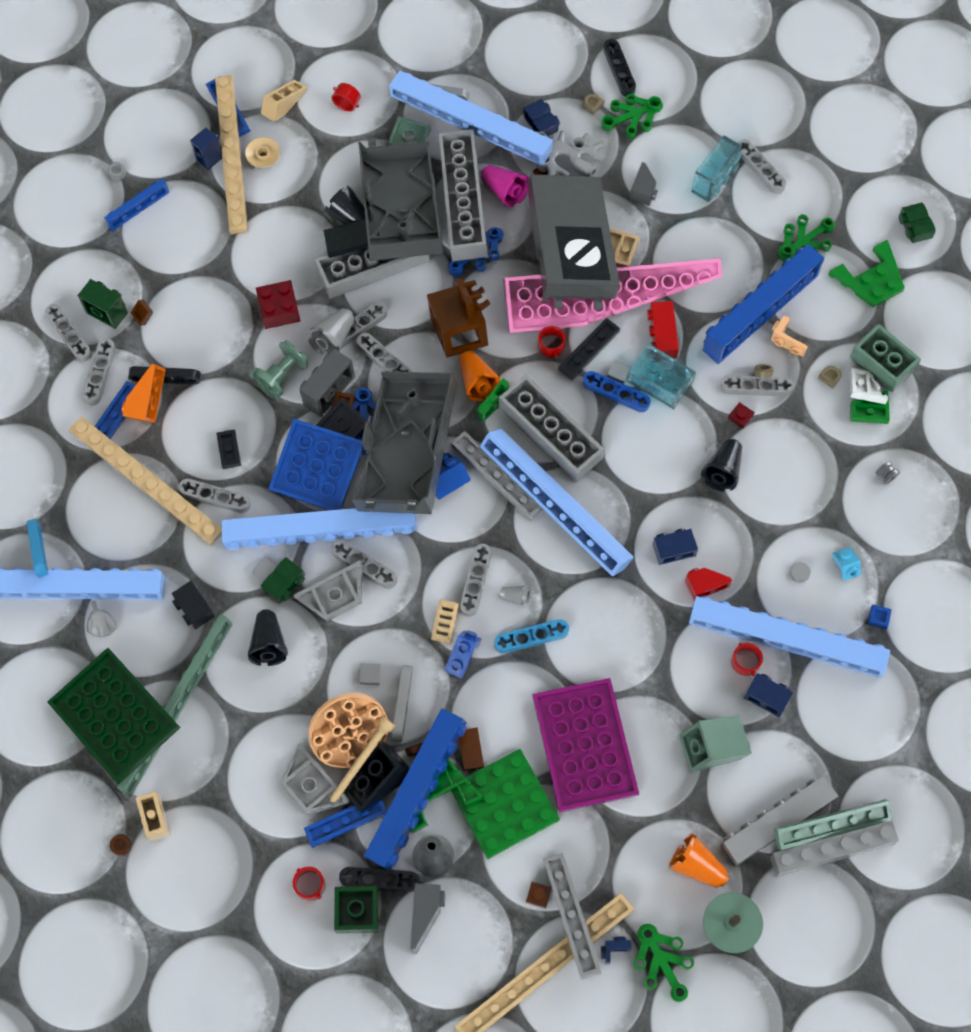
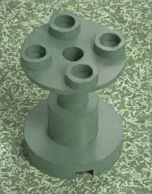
[250,340,308,399]

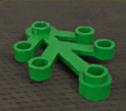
[601,94,663,138]
[778,214,835,262]
[633,924,694,1002]

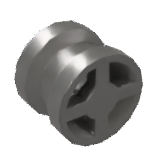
[876,461,900,484]

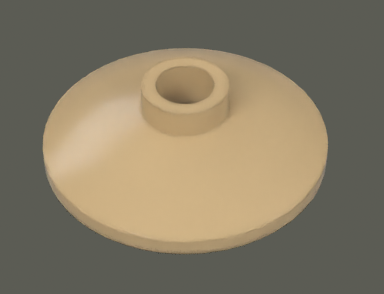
[245,137,280,168]

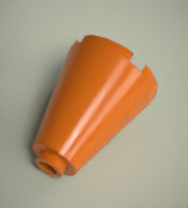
[458,351,500,401]
[669,833,729,888]

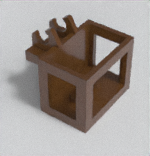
[427,278,490,358]

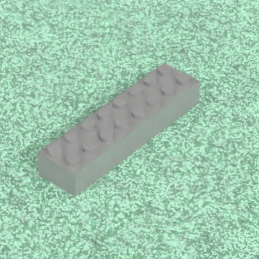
[439,129,488,261]

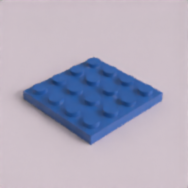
[268,418,364,510]

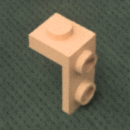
[771,315,808,357]

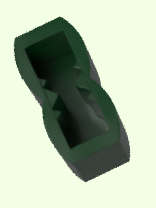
[898,202,936,243]
[261,557,305,603]

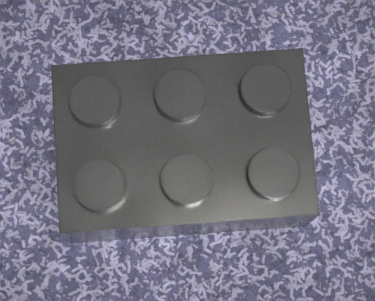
[299,349,355,417]

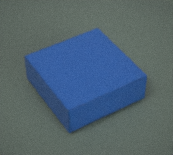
[867,604,892,629]

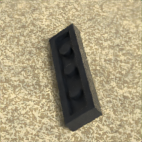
[558,318,620,380]

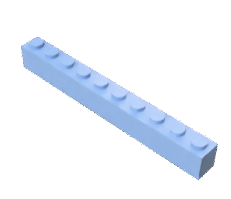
[389,71,553,166]
[479,428,634,577]
[222,508,416,550]
[0,568,165,600]
[689,596,890,677]

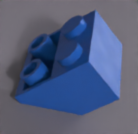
[435,452,471,500]

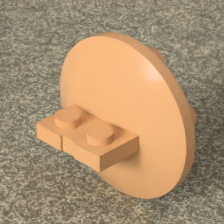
[308,693,388,768]

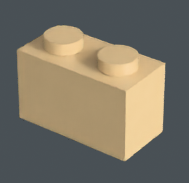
[136,791,171,841]

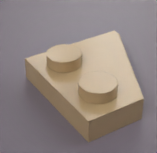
[609,228,640,267]

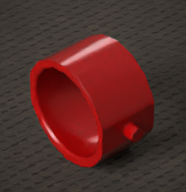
[331,83,361,112]
[538,326,566,358]
[731,643,763,676]
[293,867,325,901]

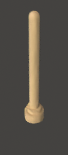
[330,716,396,802]

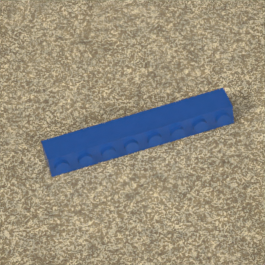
[364,708,467,870]

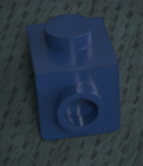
[601,936,631,965]

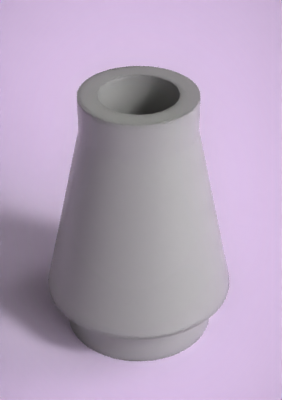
[501,586,530,605]

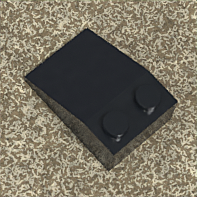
[338,741,410,813]

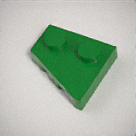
[477,378,509,422]
[850,390,890,424]

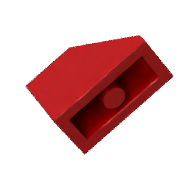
[685,568,732,601]

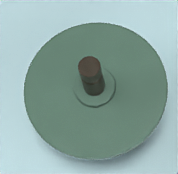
[703,892,763,953]

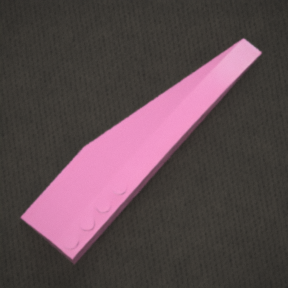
[503,258,722,333]

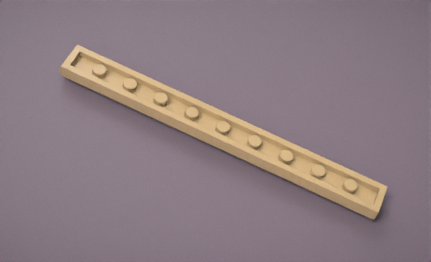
[215,75,248,234]
[68,416,222,546]
[454,893,634,1032]

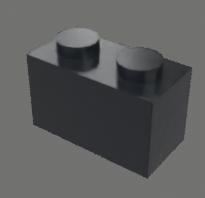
[171,581,215,630]

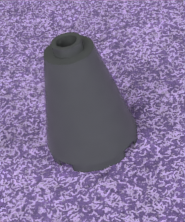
[413,835,454,876]

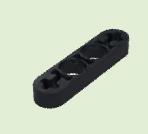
[604,39,636,97]
[128,366,201,385]
[339,867,420,892]

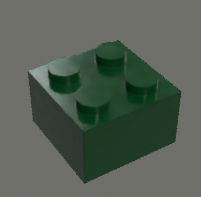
[77,279,128,329]
[334,886,379,934]

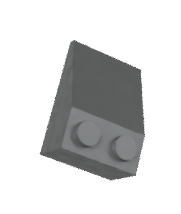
[410,883,445,954]

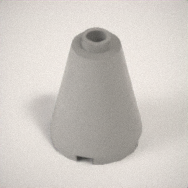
[307,308,354,355]

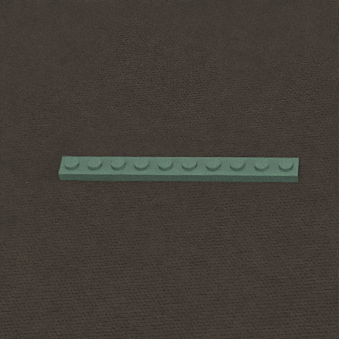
[117,614,233,797]

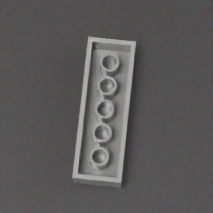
[314,248,430,299]
[499,375,605,482]

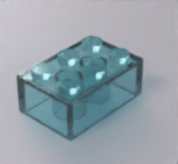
[691,135,742,202]
[627,344,696,409]

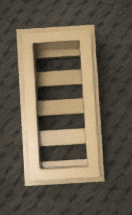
[431,599,459,644]

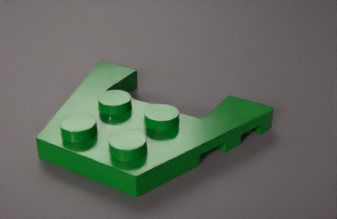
[828,240,905,308]
[409,759,483,834]

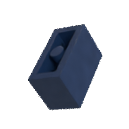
[190,127,222,170]
[652,528,698,565]
[744,673,793,717]

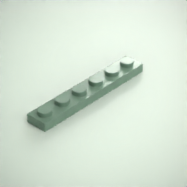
[774,799,893,850]

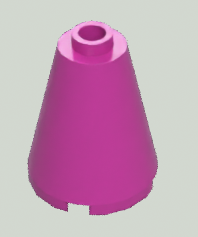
[481,165,529,208]

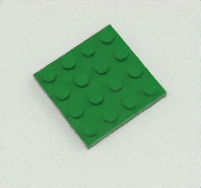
[451,748,560,860]

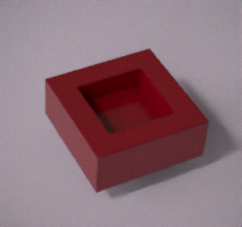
[728,402,755,429]

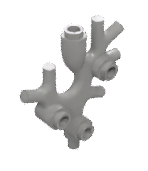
[535,130,606,177]

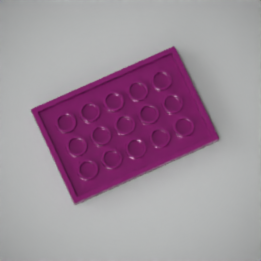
[532,678,639,813]

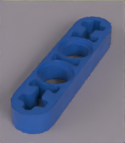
[583,371,651,412]

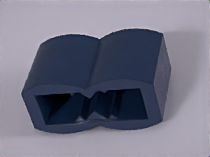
[523,99,560,137]

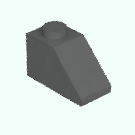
[629,162,658,206]

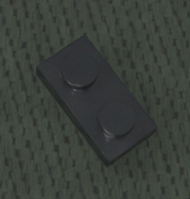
[216,429,242,469]

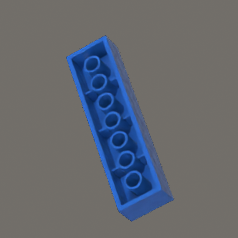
[702,244,824,365]

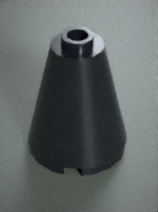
[325,185,365,224]
[701,439,743,492]
[248,609,288,666]

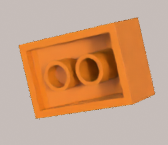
[122,364,166,423]

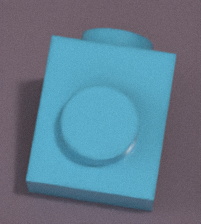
[832,547,861,581]

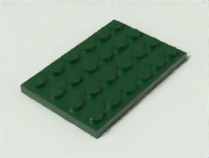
[47,648,181,784]

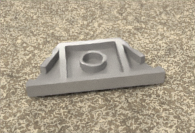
[294,560,363,622]
[281,743,350,815]

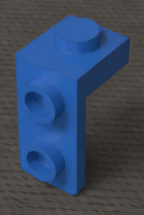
[445,630,482,678]

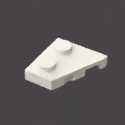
[849,368,888,404]

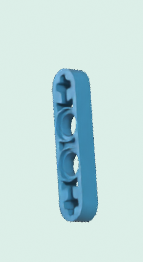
[27,518,49,578]
[494,619,569,654]

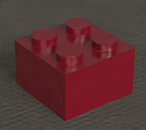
[256,280,301,329]

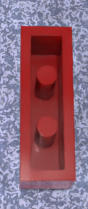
[647,301,679,360]

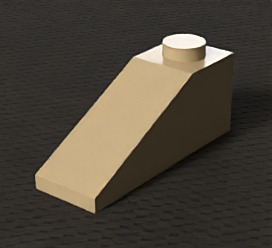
[261,80,308,122]

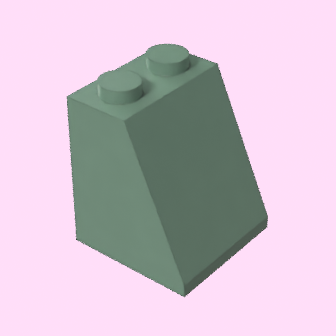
[679,715,752,773]

